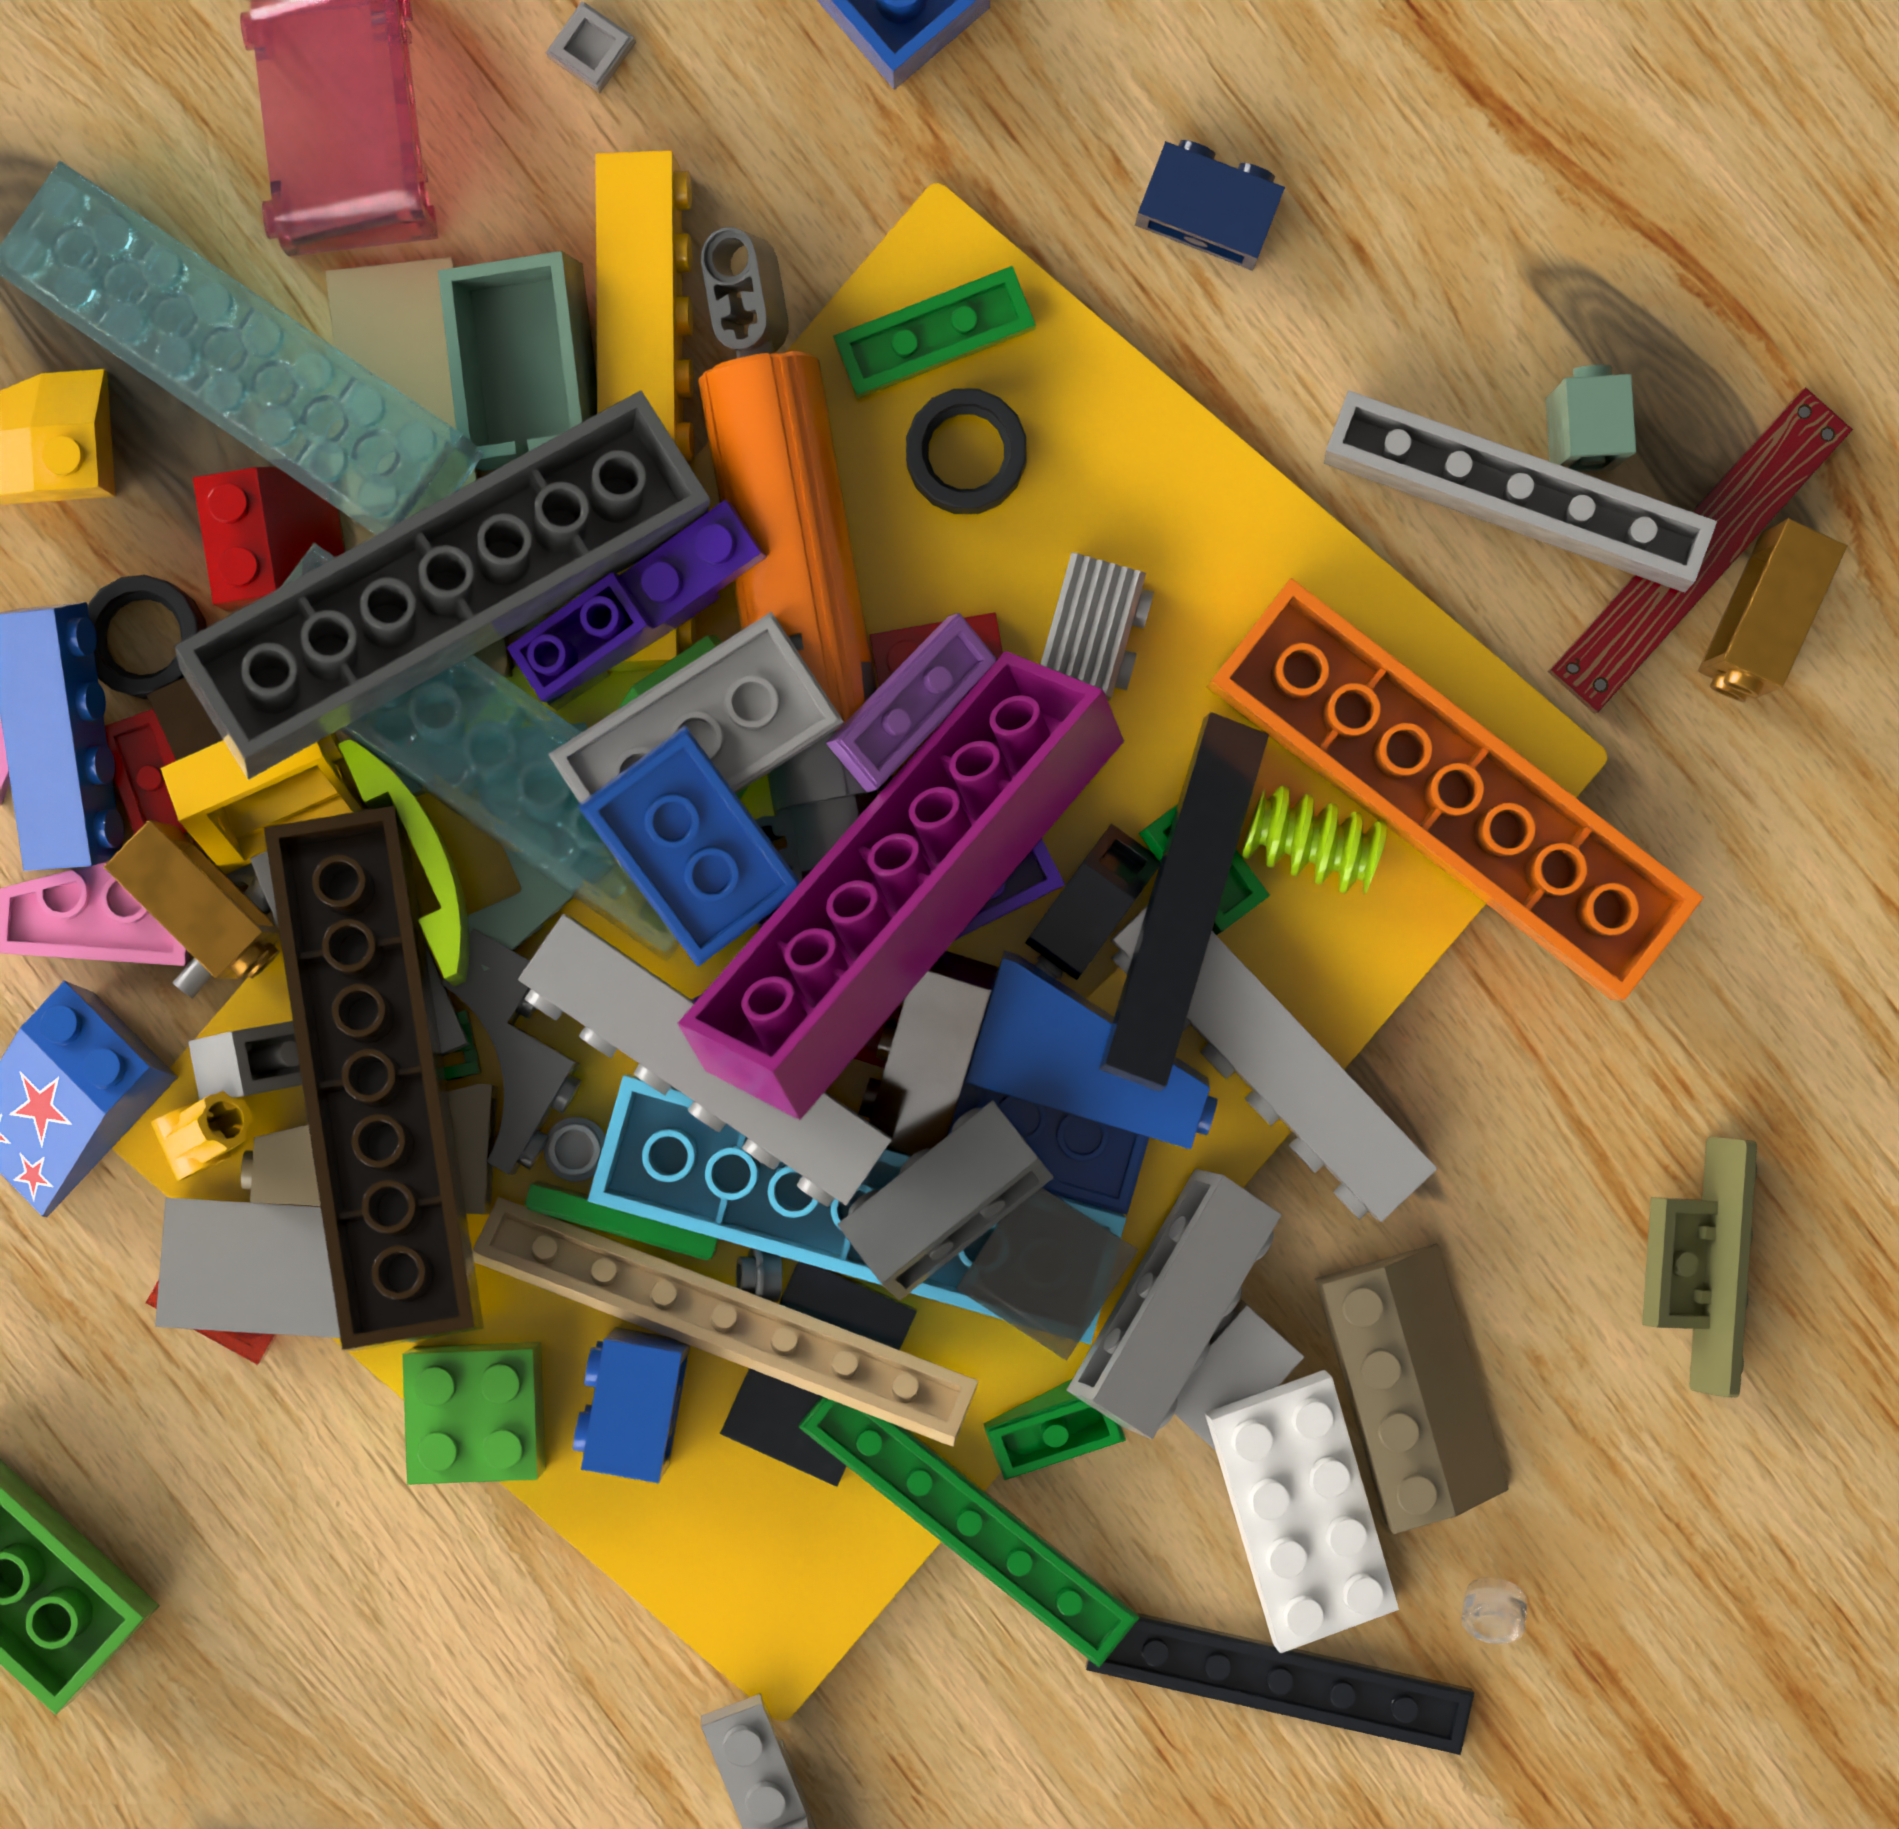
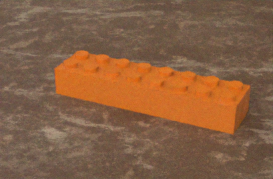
[1206,578,1704,1001]

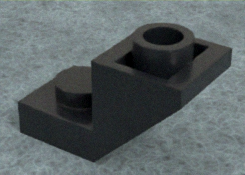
[1025,823,1160,980]

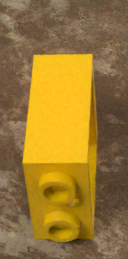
[161,732,364,875]

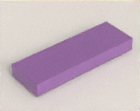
[826,613,997,792]

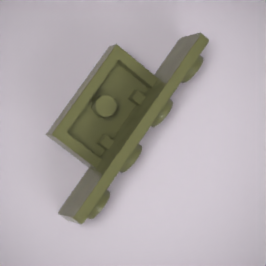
[1642,1137,1757,1398]

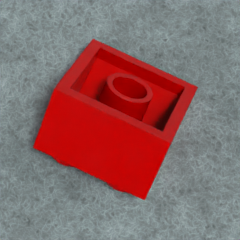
[192,465,346,612]

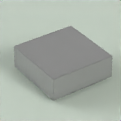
[546,1,636,94]

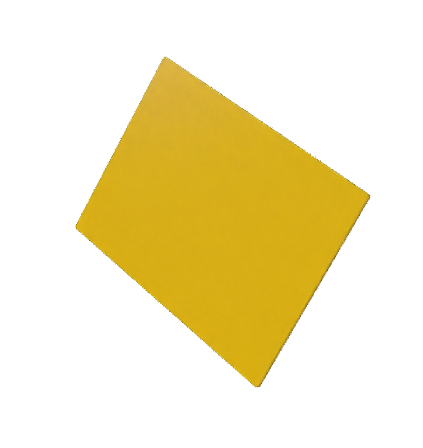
[112,183,1608,1722]

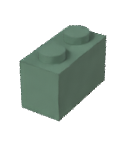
[1545,365,1636,472]

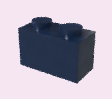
[1135,140,1285,271]

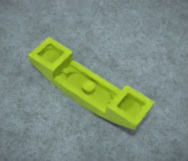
[338,739,470,987]

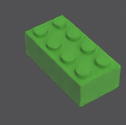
[0,1459,160,1715]

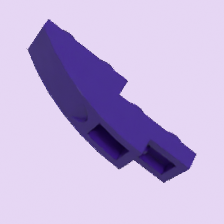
[507,499,767,702]

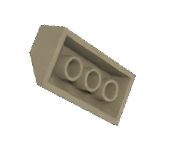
[1315,1244,1509,1534]

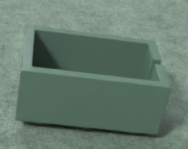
[438,251,597,471]

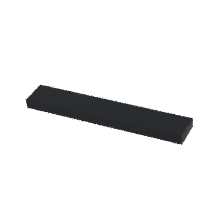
[1099,712,1269,1092]
[1085,1613,1475,1755]

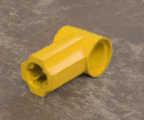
[151,1090,254,1181]

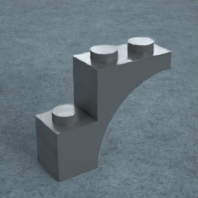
[441,928,582,1175]

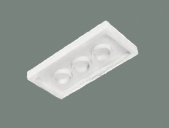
[1205,1370,1399,1654]

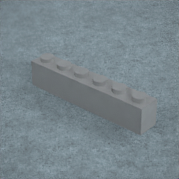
[1324,390,1717,593]
[1110,905,1438,1222]
[518,914,892,1208]

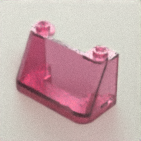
[240,0,439,256]

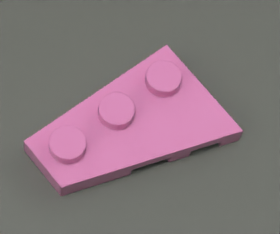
[0,838,199,966]

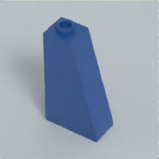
[965,950,1218,1149]

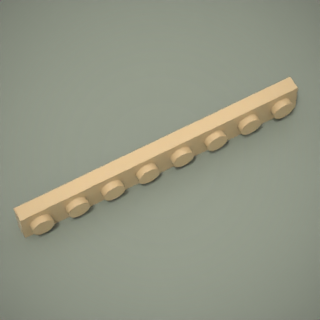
[472,1196,978,1447]

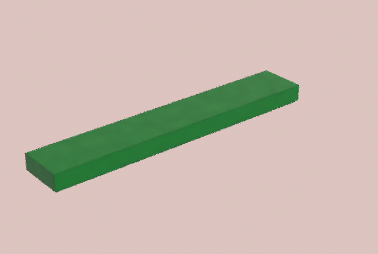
[799,1396,1140,1667]

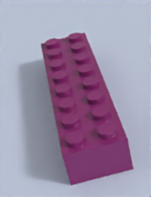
[677,651,1124,1120]

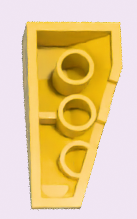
[0,369,116,505]

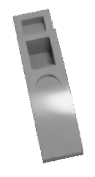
[701,1693,817,1829]

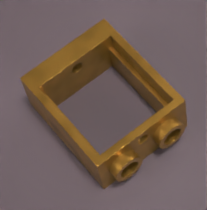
[1697,518,1848,702]
[103,820,280,979]

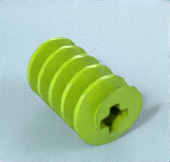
[1242,785,1387,894]

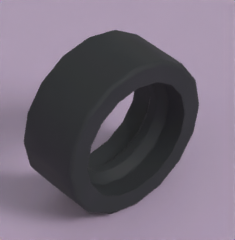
[906,389,1027,514]
[87,575,207,699]

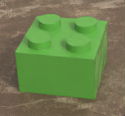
[402,1342,546,1485]

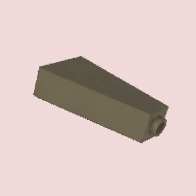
[241,1084,498,1214]

